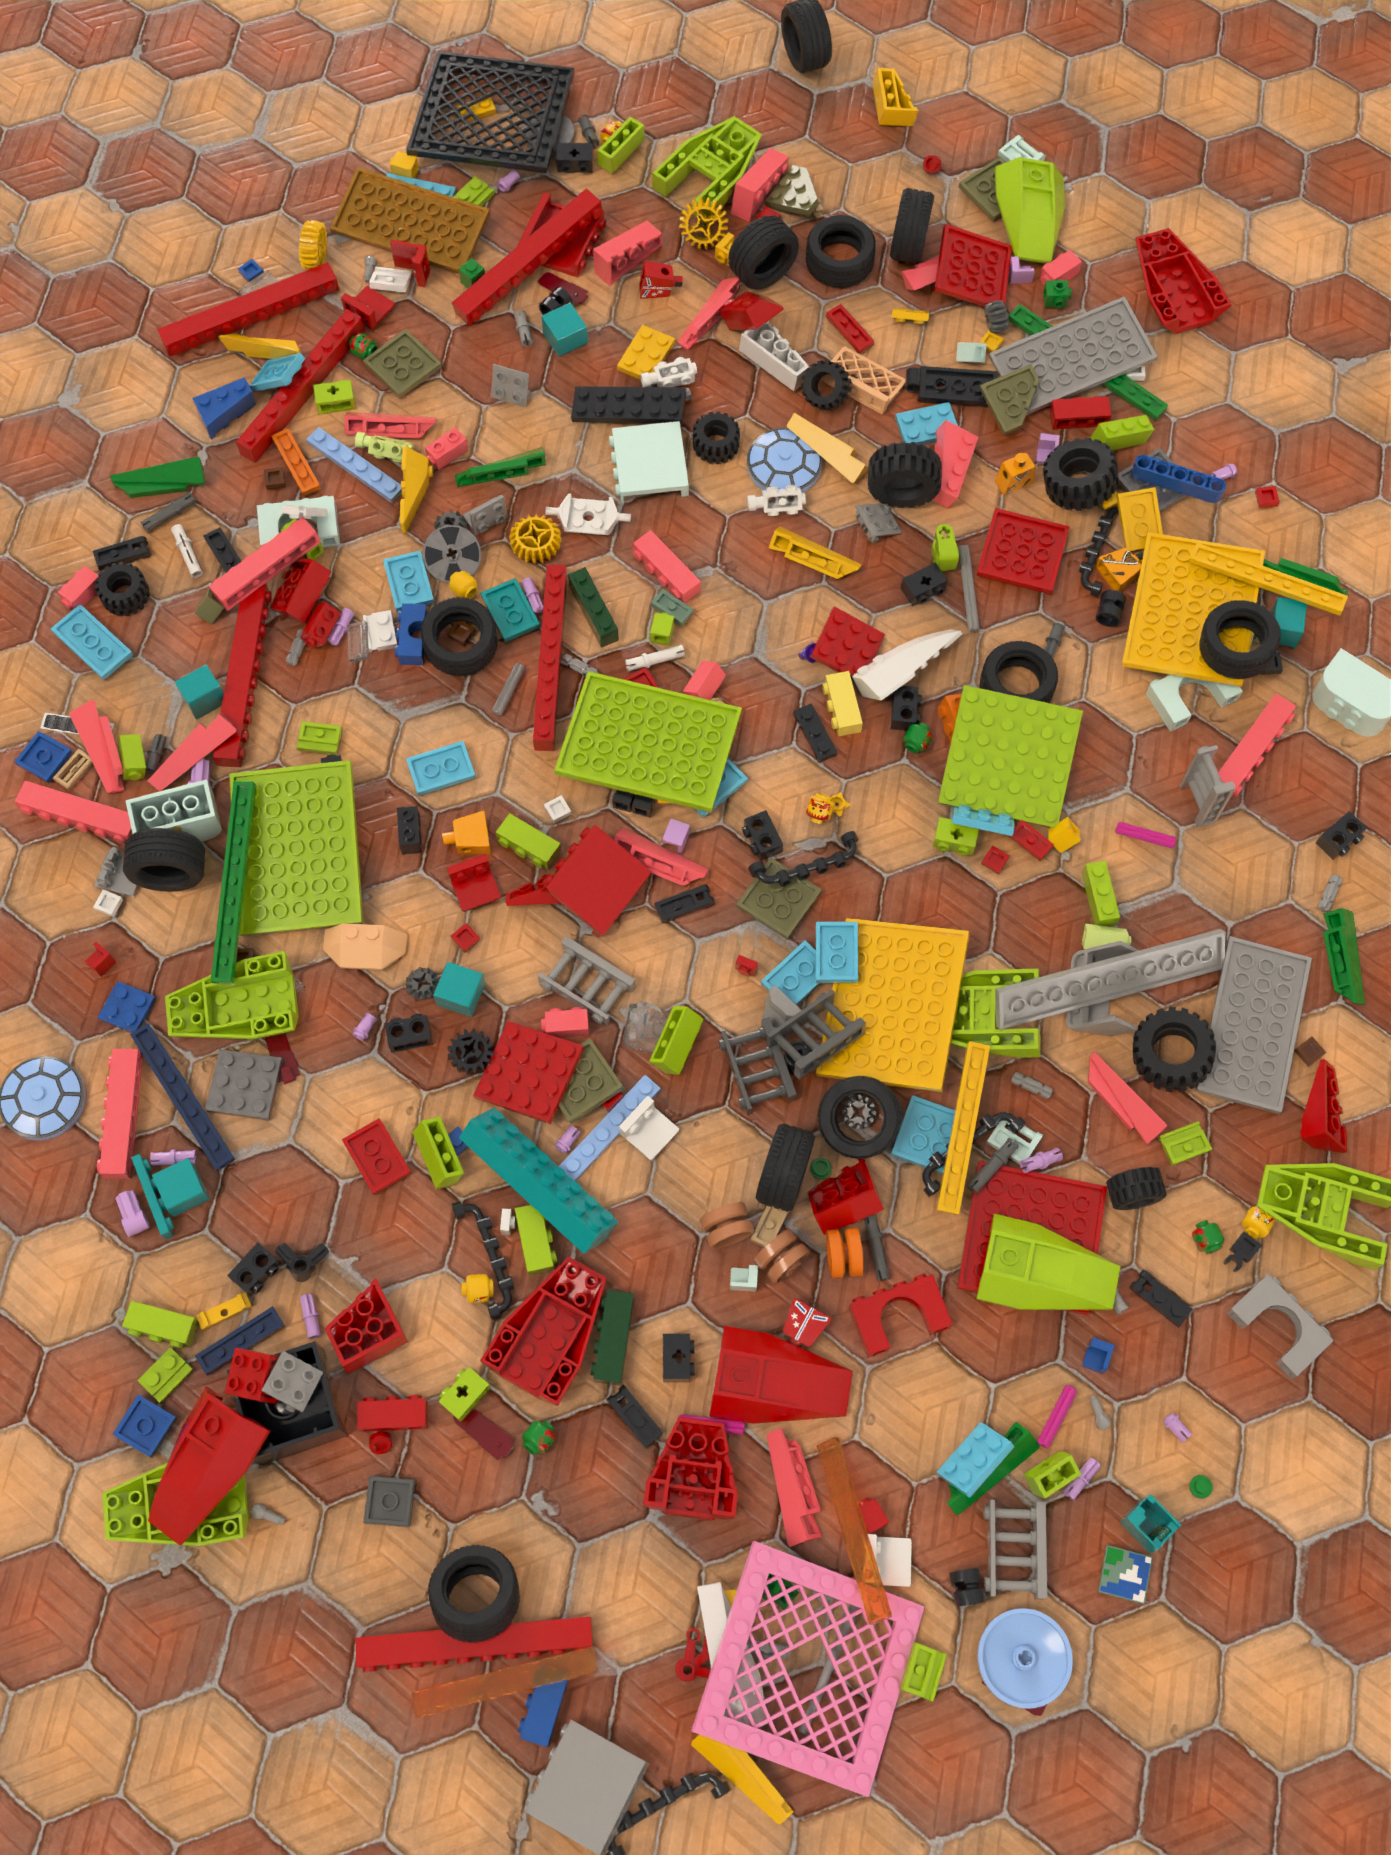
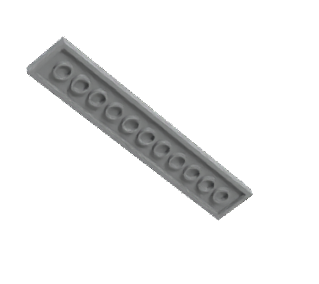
[995,929,1226,1030]

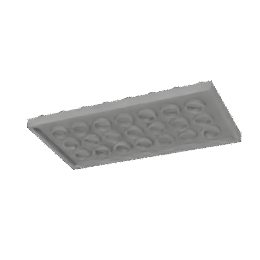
[989,296,1158,416]
[1196,936,1312,1115]

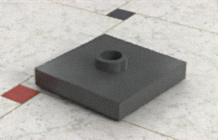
[363,1476,416,1528]

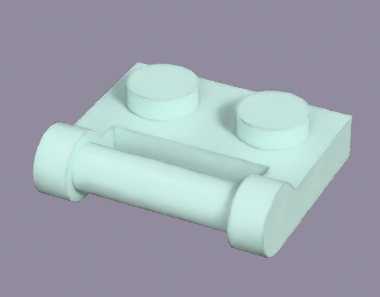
[998,135,1046,162]
[986,1112,1043,1165]

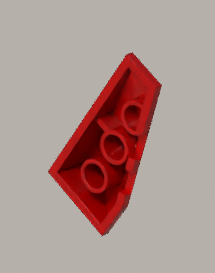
[505,874,561,906]
[1300,1059,1347,1153]

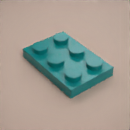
[480,578,540,643]

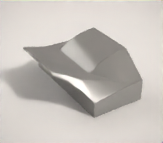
[763,985,802,1028]

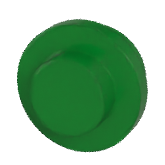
[810,1158,832,1179]
[1189,1475,1213,1499]

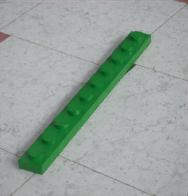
[1008,304,1168,421]
[211,781,256,984]

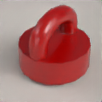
[923,155,942,174]
[369,1431,392,1454]

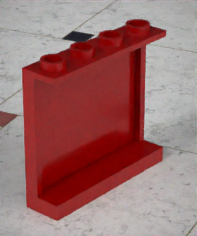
[516,192,607,277]
[541,825,651,937]

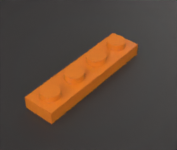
[271,428,321,496]

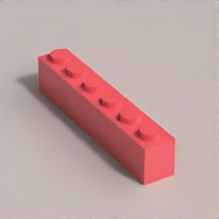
[209,517,321,611]
[1218,693,1296,801]
[15,781,132,844]
[97,1049,143,1179]

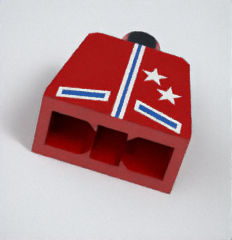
[639,261,683,299]
[783,1298,832,1347]

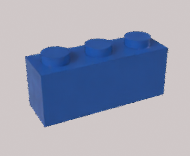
[517,1666,570,1747]

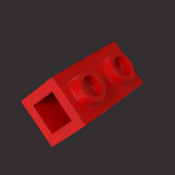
[300,602,341,648]

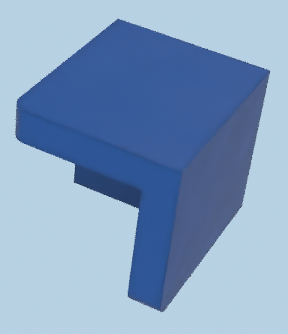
[1082,1337,1114,1374]

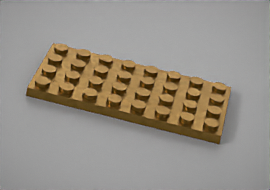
[330,167,491,273]

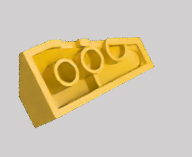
[400,447,433,534]

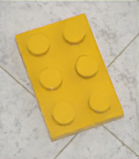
[617,325,675,380]
[1116,487,1163,551]

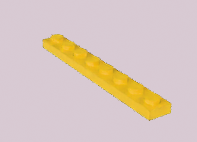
[1189,543,1348,616]
[936,1041,990,1215]

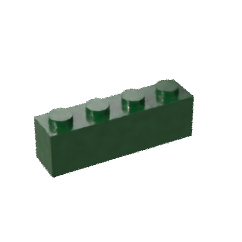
[568,567,619,648]
[590,1290,634,1386]

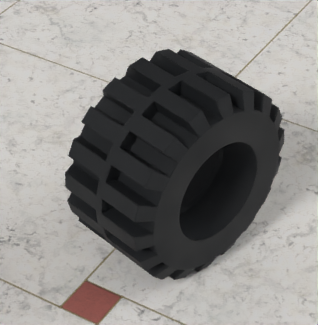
[801,360,852,410]
[693,411,740,464]
[95,562,150,616]
[1106,1167,1167,1210]

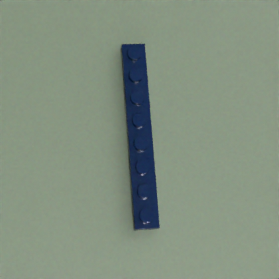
[130,1023,236,1171]

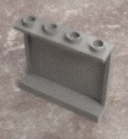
[525,1720,650,1855]

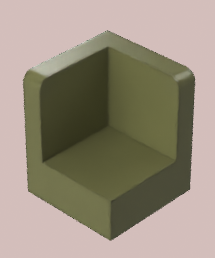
[195,588,224,624]

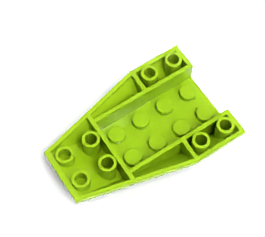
[995,157,1065,264]
[165,951,299,1039]
[976,1214,1121,1310]
[102,1463,249,1546]

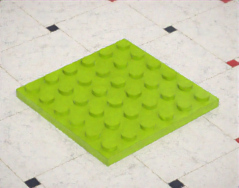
[938,685,1083,828]

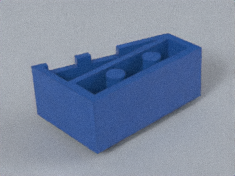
[192,377,256,439]

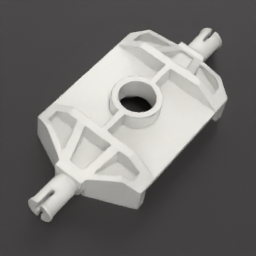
[545,494,631,535]

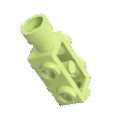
[355,432,414,462]

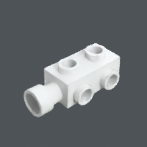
[640,357,697,387]
[747,485,806,516]

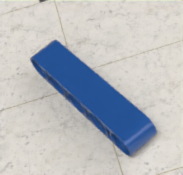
[1131,455,1226,503]

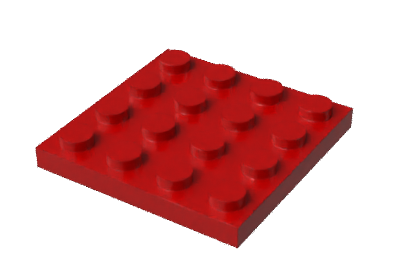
[934,224,1012,307]
[976,508,1070,595]
[473,1021,585,1125]

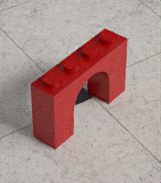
[849,1274,953,1358]

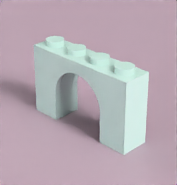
[257,496,340,548]
[1146,674,1243,732]

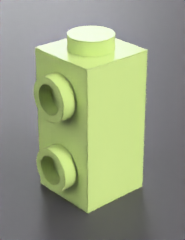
[1082,923,1131,949]

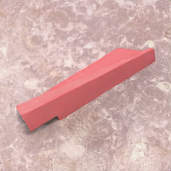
[902,255,939,290]
[677,277,739,351]
[344,412,437,438]
[70,700,124,794]
[148,713,236,791]
[614,828,709,886]
[1088,1052,1167,1145]
[767,1428,822,1547]

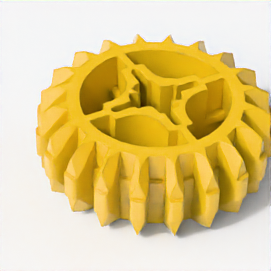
[679,197,728,249]
[299,220,328,270]
[509,513,562,564]

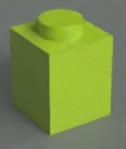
[650,613,674,646]

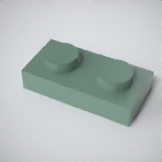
[651,589,694,626]

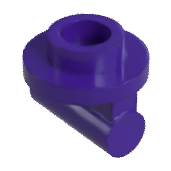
[798,642,816,663]

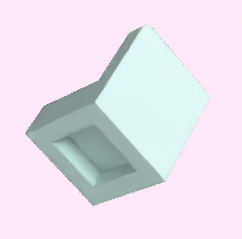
[956,342,987,363]
[730,1265,758,1292]

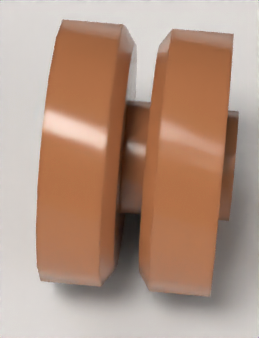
[700,1202,755,1250]
[754,1229,810,1285]

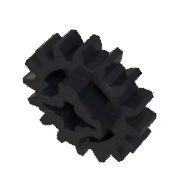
[447,1029,494,1075]

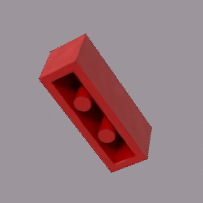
[1049,396,1111,430]
[357,1395,428,1432]

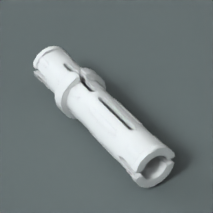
[171,524,203,578]
[625,645,685,672]

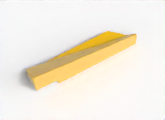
[219,334,301,359]
[787,413,868,483]
[768,527,861,579]
[691,1734,793,1825]

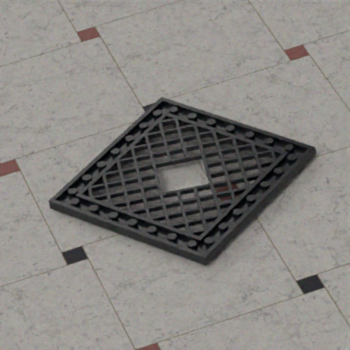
[406,51,575,173]

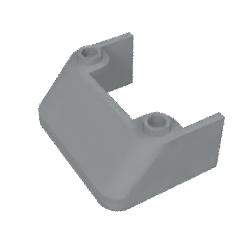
[1066,941,1139,1036]

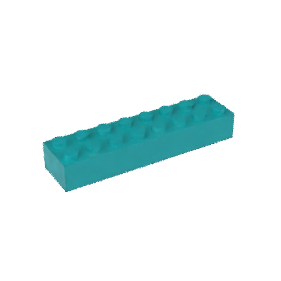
[459,1108,619,1254]

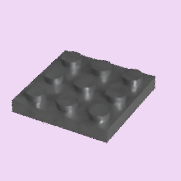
[1118,448,1188,513]
[205,1049,283,1121]

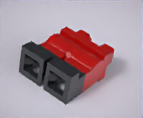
[612,790,655,818]

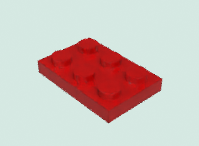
[342,1118,412,1195]

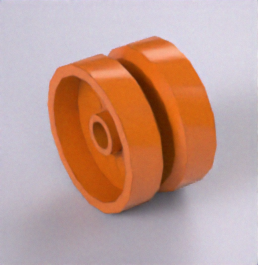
[826,1228,863,1279]

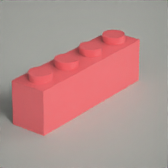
[633,530,701,603]

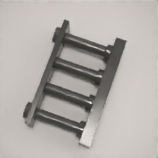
[767,989,866,1080]
[718,1017,797,1116]

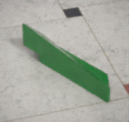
[455,447,546,487]
[110,457,205,498]
[1259,558,1348,595]
[1323,908,1365,1005]
[947,1422,1040,1515]

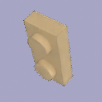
[750,1206,789,1247]

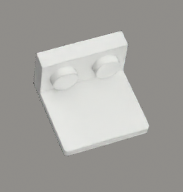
[619,1096,679,1161]
[864,1534,911,1587]

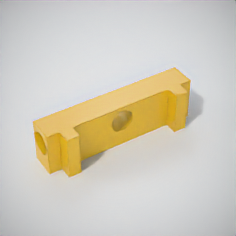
[196,1292,253,1331]

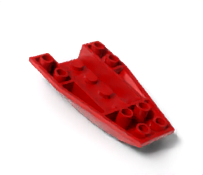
[1135,228,1231,334]
[480,1256,607,1406]
[709,1326,853,1424]
[148,1387,270,1545]

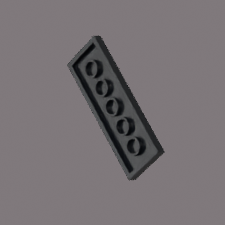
[571,386,687,424]

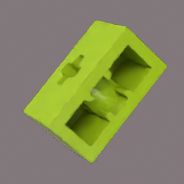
[313,380,356,415]
[933,817,979,856]
[439,1367,491,1422]
[1023,1451,1082,1499]

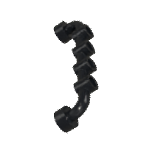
[1079,507,1119,598]
[748,831,859,887]
[922,1112,1026,1197]
[452,1201,514,1322]
[605,1772,732,1855]

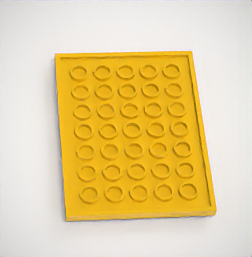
[1122,532,1265,687]
[815,918,970,1092]

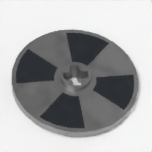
[423,525,481,583]

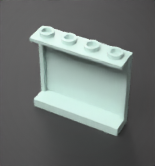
[609,421,689,503]

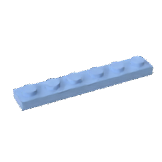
[306,427,402,503]
[558,1075,661,1182]

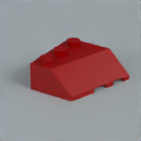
[719,291,784,330]
[270,558,332,623]
[807,1158,884,1235]
[324,1278,408,1374]

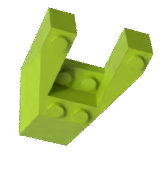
[652,116,762,224]
[951,969,1041,1058]
[1256,1163,1391,1270]

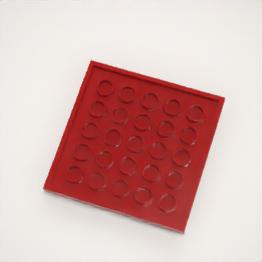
[957,1161,1107,1316]

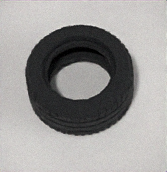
[781,0,832,73]
[889,188,935,264]
[806,215,876,288]
[728,216,799,290]
[421,597,498,676]
[1199,600,1281,679]
[979,641,1058,703]
[123,828,205,892]
[818,1076,902,1159]
[755,1123,815,1212]
[428,1545,520,1643]

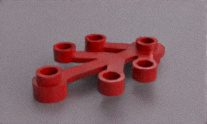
[675,1625,754,1682]

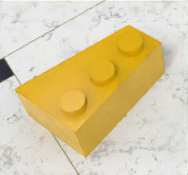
[872,68,918,126]

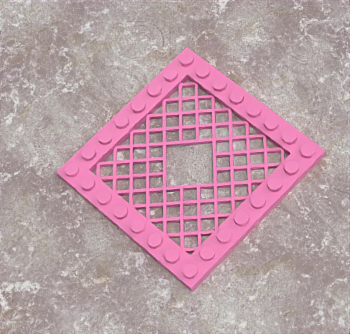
[691,1541,924,1797]

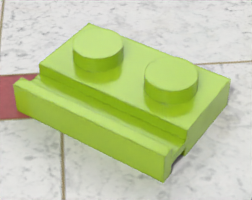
[454,176,495,206]
[296,721,342,755]
[1158,1121,1212,1166]
[137,1347,194,1404]
[900,1642,947,1701]

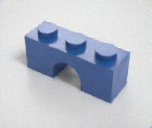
[395,603,428,665]

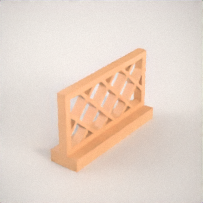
[820,346,906,415]

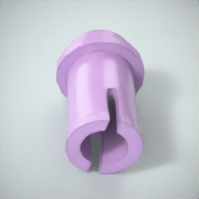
[498,170,520,192]
[1211,463,1237,480]
[353,1013,377,1041]
[555,1125,581,1154]
[1163,1412,1192,1443]

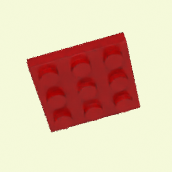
[810,606,885,681]

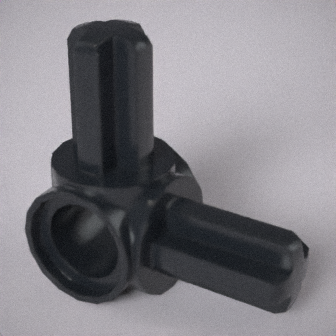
[275,1243,329,1282]

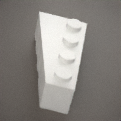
[739,321,809,391]

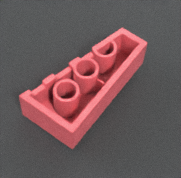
[731,148,789,222]
[593,221,662,286]
[932,420,978,508]

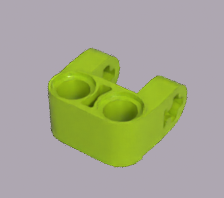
[931,524,959,571]

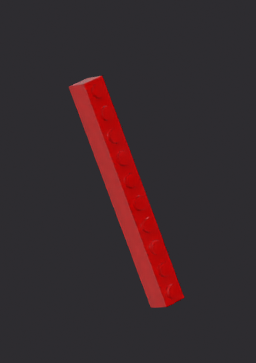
[452,188,603,326]
[157,262,340,357]
[236,309,365,463]
[533,565,568,751]
[213,583,272,768]
[355,1617,593,1672]

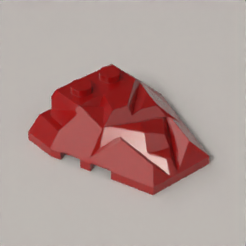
[643,1417,738,1521]

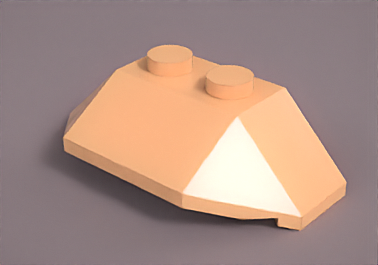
[323,923,408,970]

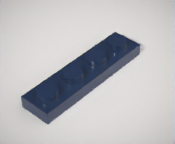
[195,1306,285,1376]

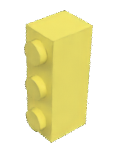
[822,671,863,736]

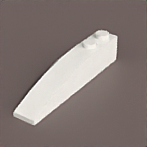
[852,629,962,701]
[697,1582,768,1726]

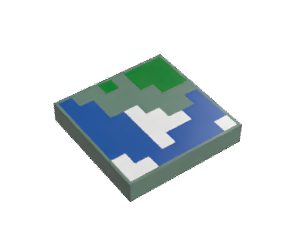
[1097,1545,1153,1604]

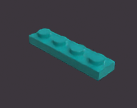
[131,1154,175,1240]

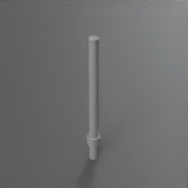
[798,1605,858,1735]

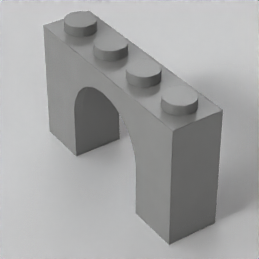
[1227,1274,1334,1380]

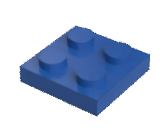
[14,731,73,784]
[97,981,156,1033]
[112,1395,177,1458]

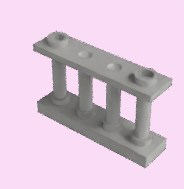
[1179,745,1236,828]
[538,936,636,1026]
[983,1500,1047,1600]

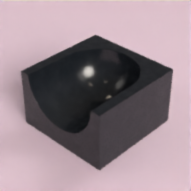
[227,1341,348,1466]

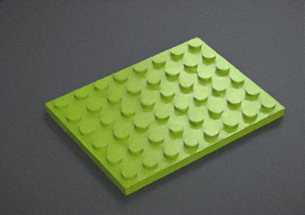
[554,671,742,813]
[229,760,363,936]

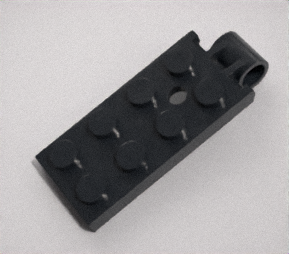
[905,366,997,407]

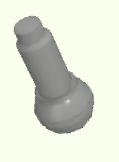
[364,256,377,283]
[1090,1395,1111,1430]
[251,1503,286,1525]

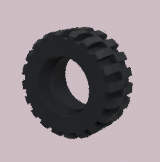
[1043,438,1119,511]
[868,442,942,508]
[1133,1007,1216,1092]

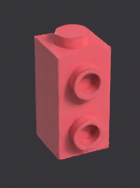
[1040,250,1082,285]
[425,427,468,471]
[58,566,100,609]
[683,661,726,700]
[541,1007,589,1038]

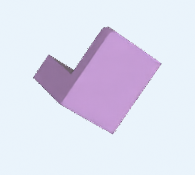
[1009,257,1035,284]
[1036,433,1060,464]
[663,819,690,853]

